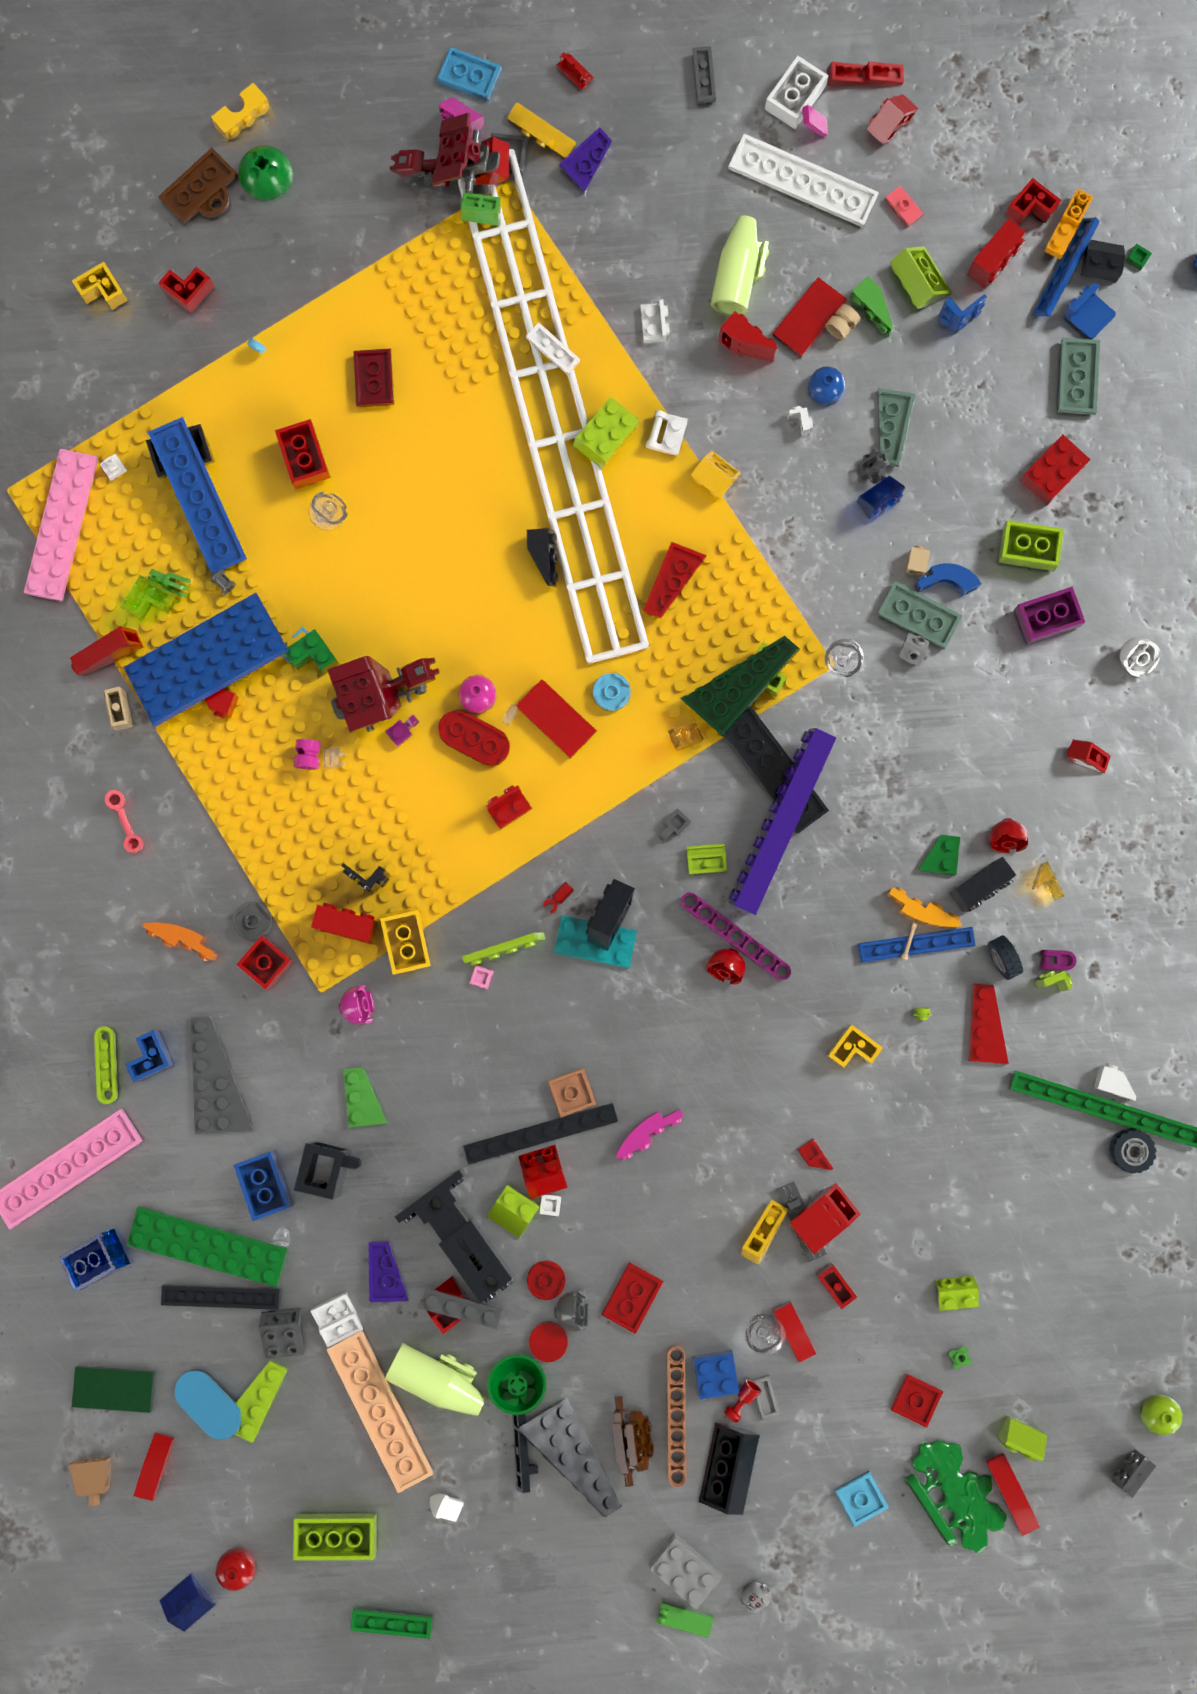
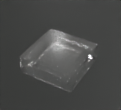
[501,704,519,726]

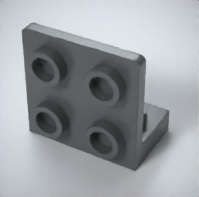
[259,1308,304,1358]
[1112,1450,1156,1498]

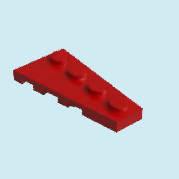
[643,542,707,619]
[969,984,1009,1064]

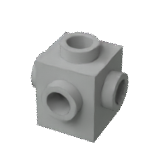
[899,633,930,666]

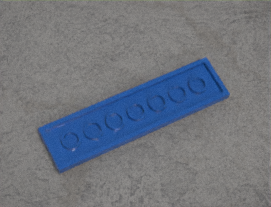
[148,417,247,574]

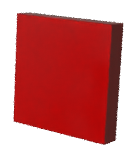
[890,1373,943,1428]

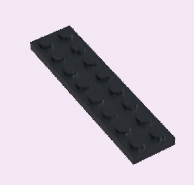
[724,706,829,834]

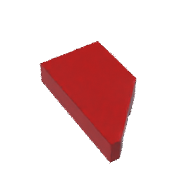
[797,1139,834,1170]

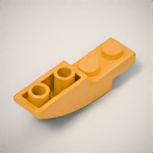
[1044,188,1094,260]
[887,887,963,928]

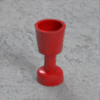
[724,1379,762,1423]

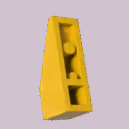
[741,1200,789,1265]

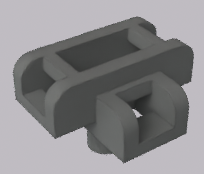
[857,448,889,484]

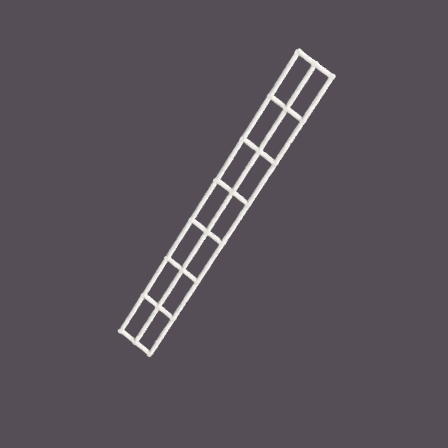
[457,149,649,664]

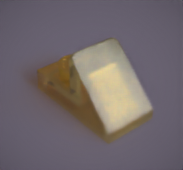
[668,723,704,751]
[1032,861,1065,901]

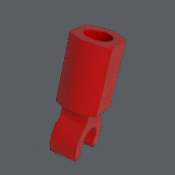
[543,882,575,914]

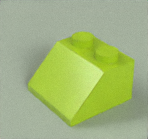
[487,1184,540,1238]

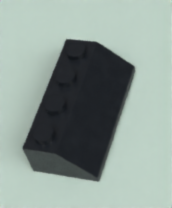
[699,1423,760,1515]

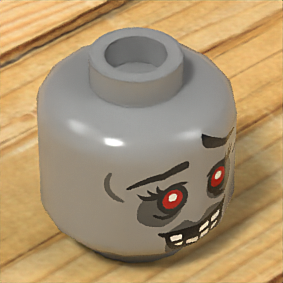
[740,1582,771,1613]

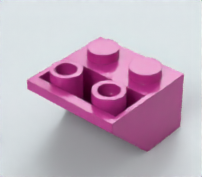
[439,97,484,139]

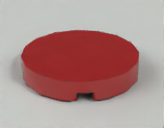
[527,1260,566,1301]
[529,1322,568,1362]

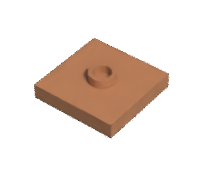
[547,1068,597,1118]

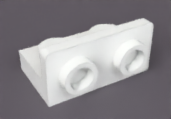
[641,299,670,343]

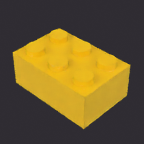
[379,906,431,975]

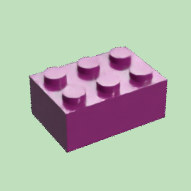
[1014,586,1086,644]

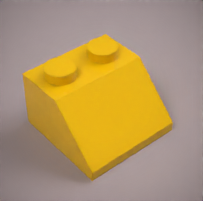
[691,451,741,498]

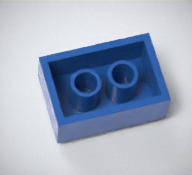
[234,1150,293,1221]

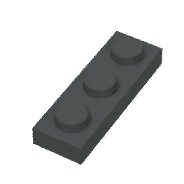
[693,46,716,103]

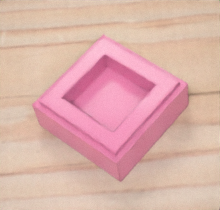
[469,965,494,990]

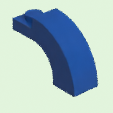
[914,563,982,597]

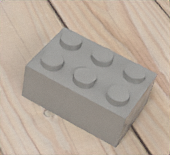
[649,1533,722,1609]

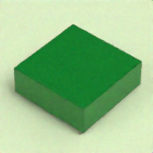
[1125,243,1152,271]

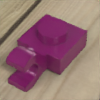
[385,715,419,747]

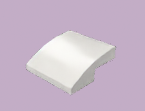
[310,1291,363,1347]

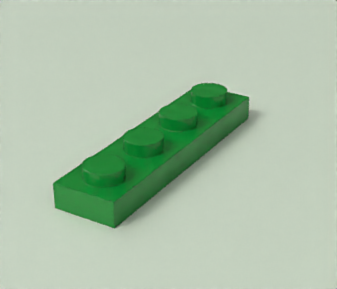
[350,1608,433,1639]

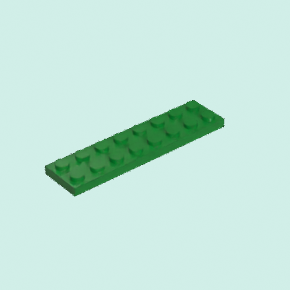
[126,1206,288,1287]

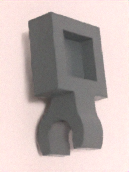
[659,809,691,842]

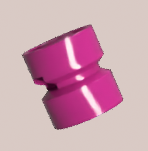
[293,739,321,770]

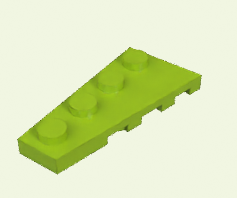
[462,932,546,966]
[235,1360,288,1443]

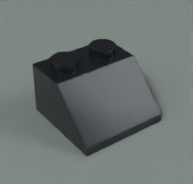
[1080,240,1126,282]

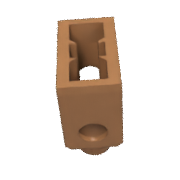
[69,1456,112,1507]

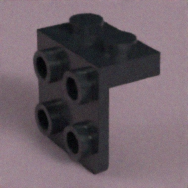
[341,863,390,892]

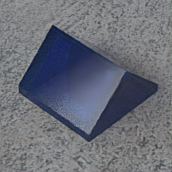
[159,1573,216,1632]

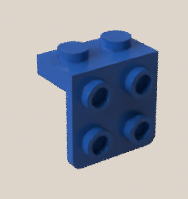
[1064,282,1116,340]
[938,294,987,333]

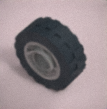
[987,935,1023,980]
[1109,1129,1157,1174]

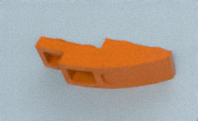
[142,922,219,962]

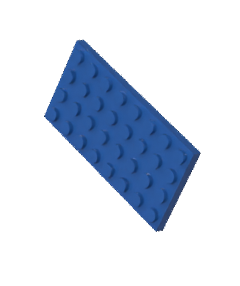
[124,593,289,727]

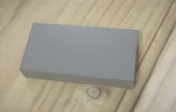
[751,1375,781,1420]

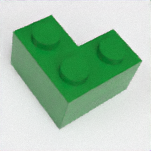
[285,629,339,674]

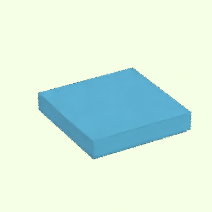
[835,1471,889,1527]

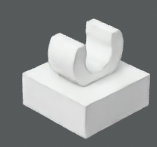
[100,454,127,481]

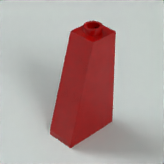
[70,626,143,676]

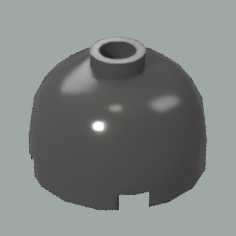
[554,1291,589,1331]

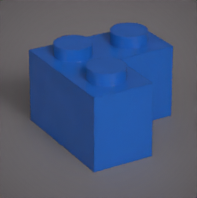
[125,1030,174,1082]

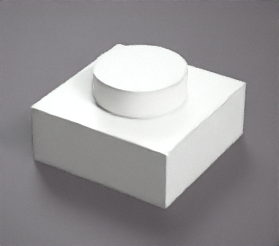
[539,1194,562,1216]

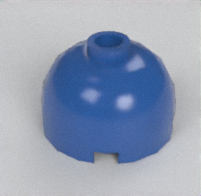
[808,366,846,406]

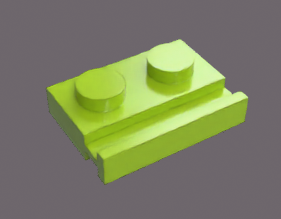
[686,844,727,875]

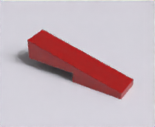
[827,61,904,86]

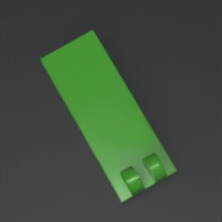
[656,1601,714,1638]

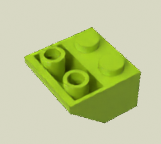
[998,1415,1047,1462]

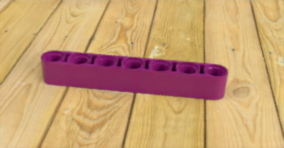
[681,892,791,981]

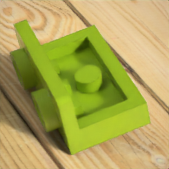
[1035,970,1073,992]
[936,1276,979,1311]

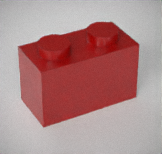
[816,1263,858,1309]

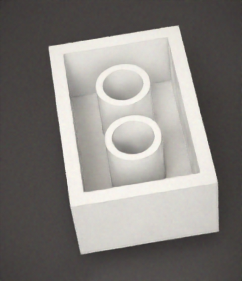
[765,56,828,129]

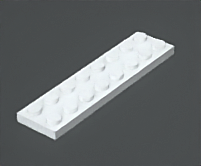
[728,134,879,227]

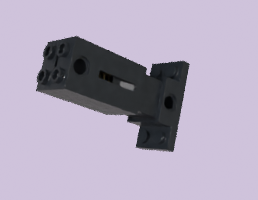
[395,1168,514,1303]

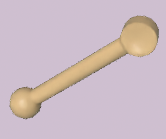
[901,921,917,961]

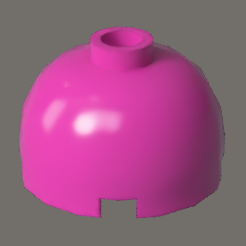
[458,675,497,714]
[339,985,374,1024]

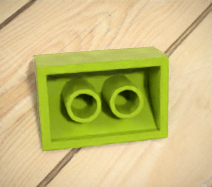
[890,246,952,309]

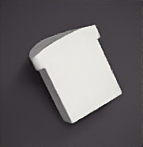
[429,1494,464,1522]

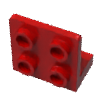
[486,785,532,830]

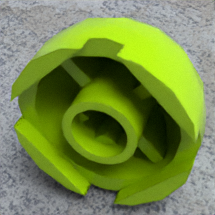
[1141,1394,1183,1436]

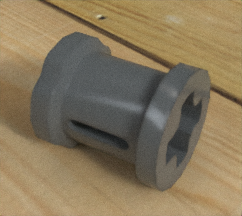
[211,570,236,595]

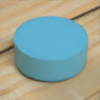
[247,338,267,354]

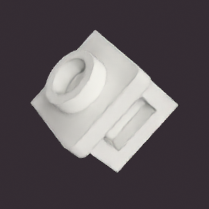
[787,406,813,436]

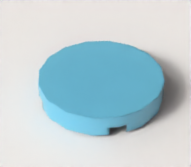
[593,673,631,711]

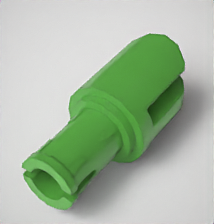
[148,569,191,597]

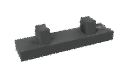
[776,1181,826,1262]

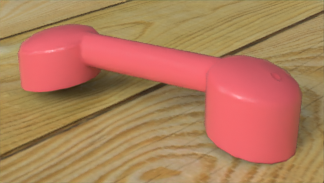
[105,790,144,854]

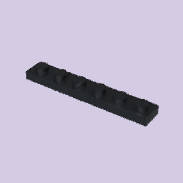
[161,1285,281,1310]

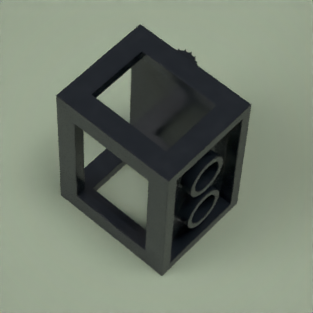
[294,1141,362,1200]

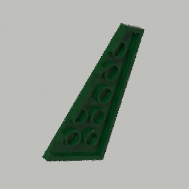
[680,636,800,736]

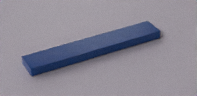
[1033,217,1100,317]
[858,927,976,963]

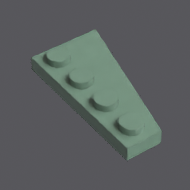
[878,388,915,467]

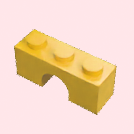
[211,83,270,141]

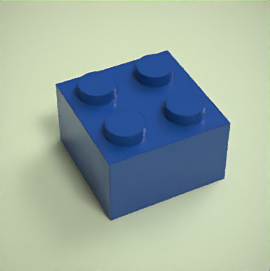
[693,1350,739,1399]

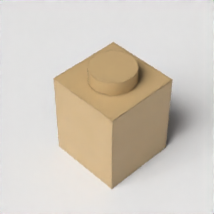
[905,546,930,577]

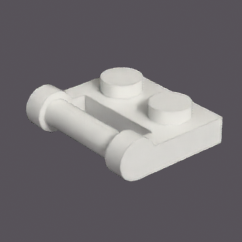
[646,410,688,456]

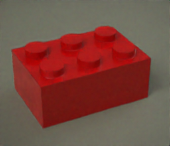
[967,218,1026,288]
[275,419,331,489]
[1020,434,1091,506]
[311,902,378,944]

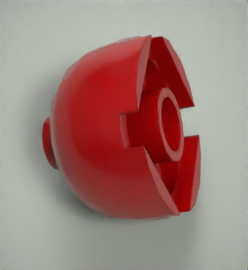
[989,818,1028,853]
[706,948,746,985]
[215,1548,256,1591]

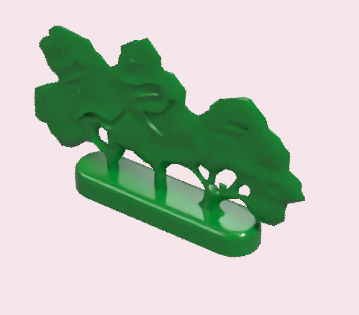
[905,1440,1007,1553]

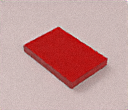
[601,1262,664,1334]

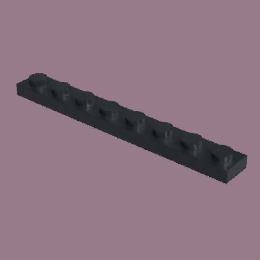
[463,1103,618,1165]

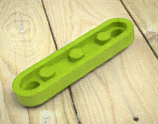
[94,1026,118,1104]

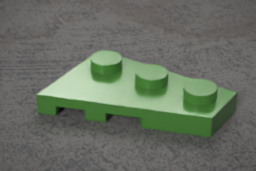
[343,1067,388,1128]

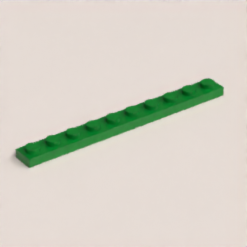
[1010,1071,1197,1148]

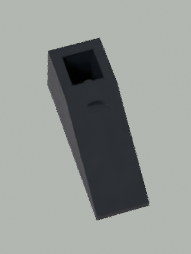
[527,528,558,587]

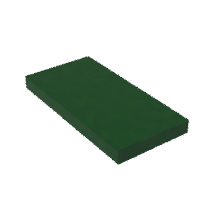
[71,1366,155,1413]

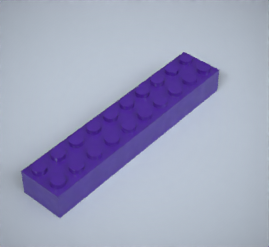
[728,728,837,915]

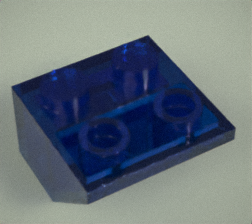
[857,475,905,520]

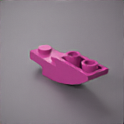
[616,1109,684,1161]

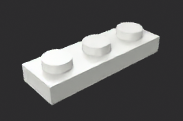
[526,322,580,375]

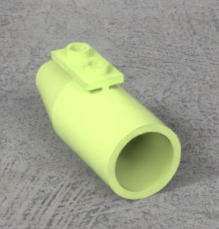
[710,215,769,315]
[385,1343,486,1416]

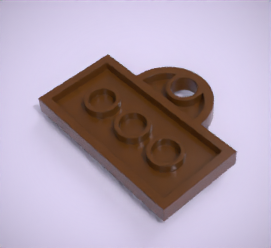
[158,147,238,225]

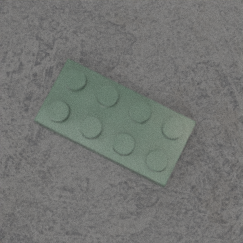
[1058,338,1100,415]
[877,581,963,650]

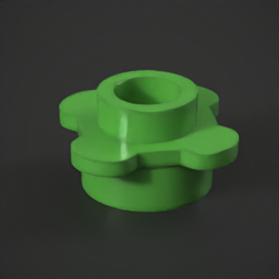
[949,1346,972,1369]

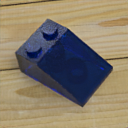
[59,1229,130,1293]

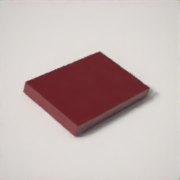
[353,349,394,407]

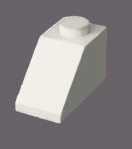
[1093,1064,1136,1101]

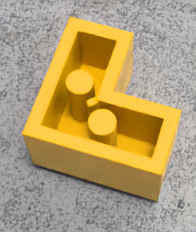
[72,262,128,310]
[826,1024,883,1068]

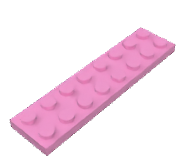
[24,449,98,602]
[0,1109,143,1229]

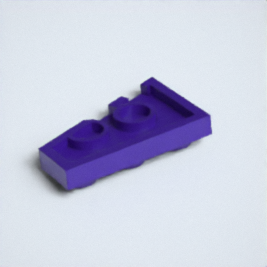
[559,127,612,193]
[368,1241,409,1302]

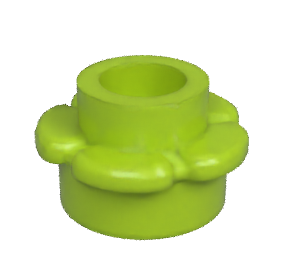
[912,1008,932,1020]

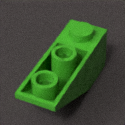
[850,276,893,336]

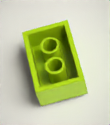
[573,397,640,469]
[998,520,1064,571]

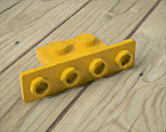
[507,102,576,158]

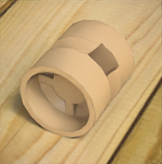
[825,304,861,340]

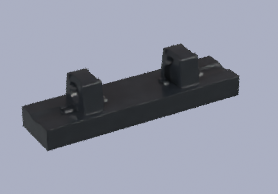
[512,1414,538,1493]

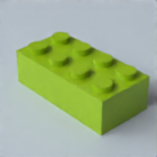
[293,1513,377,1560]

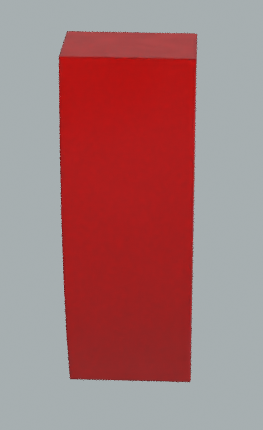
[773,1301,816,1363]
[133,1432,174,1501]

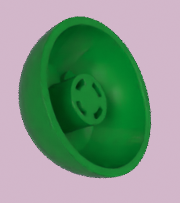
[238,145,293,200]
[487,1355,546,1415]

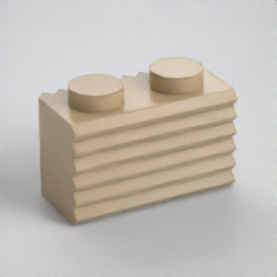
[103,687,134,731]

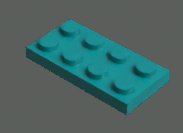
[554,915,637,968]

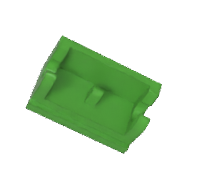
[461,192,501,226]

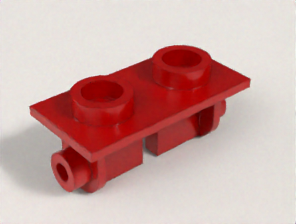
[556,52,594,90]

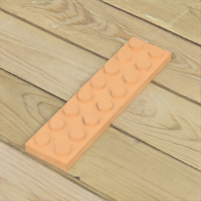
[326,1330,434,1493]

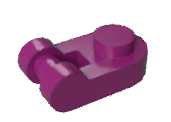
[1040,950,1077,970]

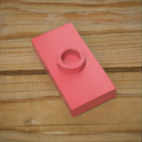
[885,186,923,227]

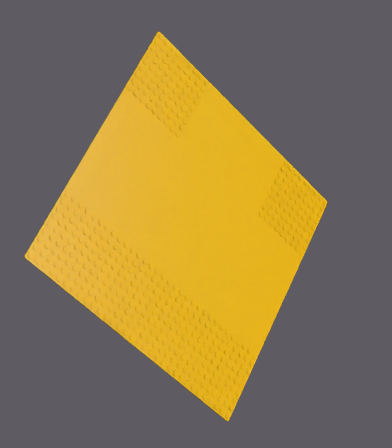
[7,180,834,992]

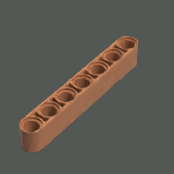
[667,1344,686,1487]

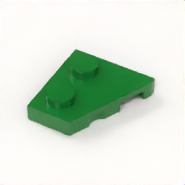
[919,835,960,875]

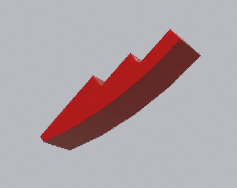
[986,1453,1040,1536]

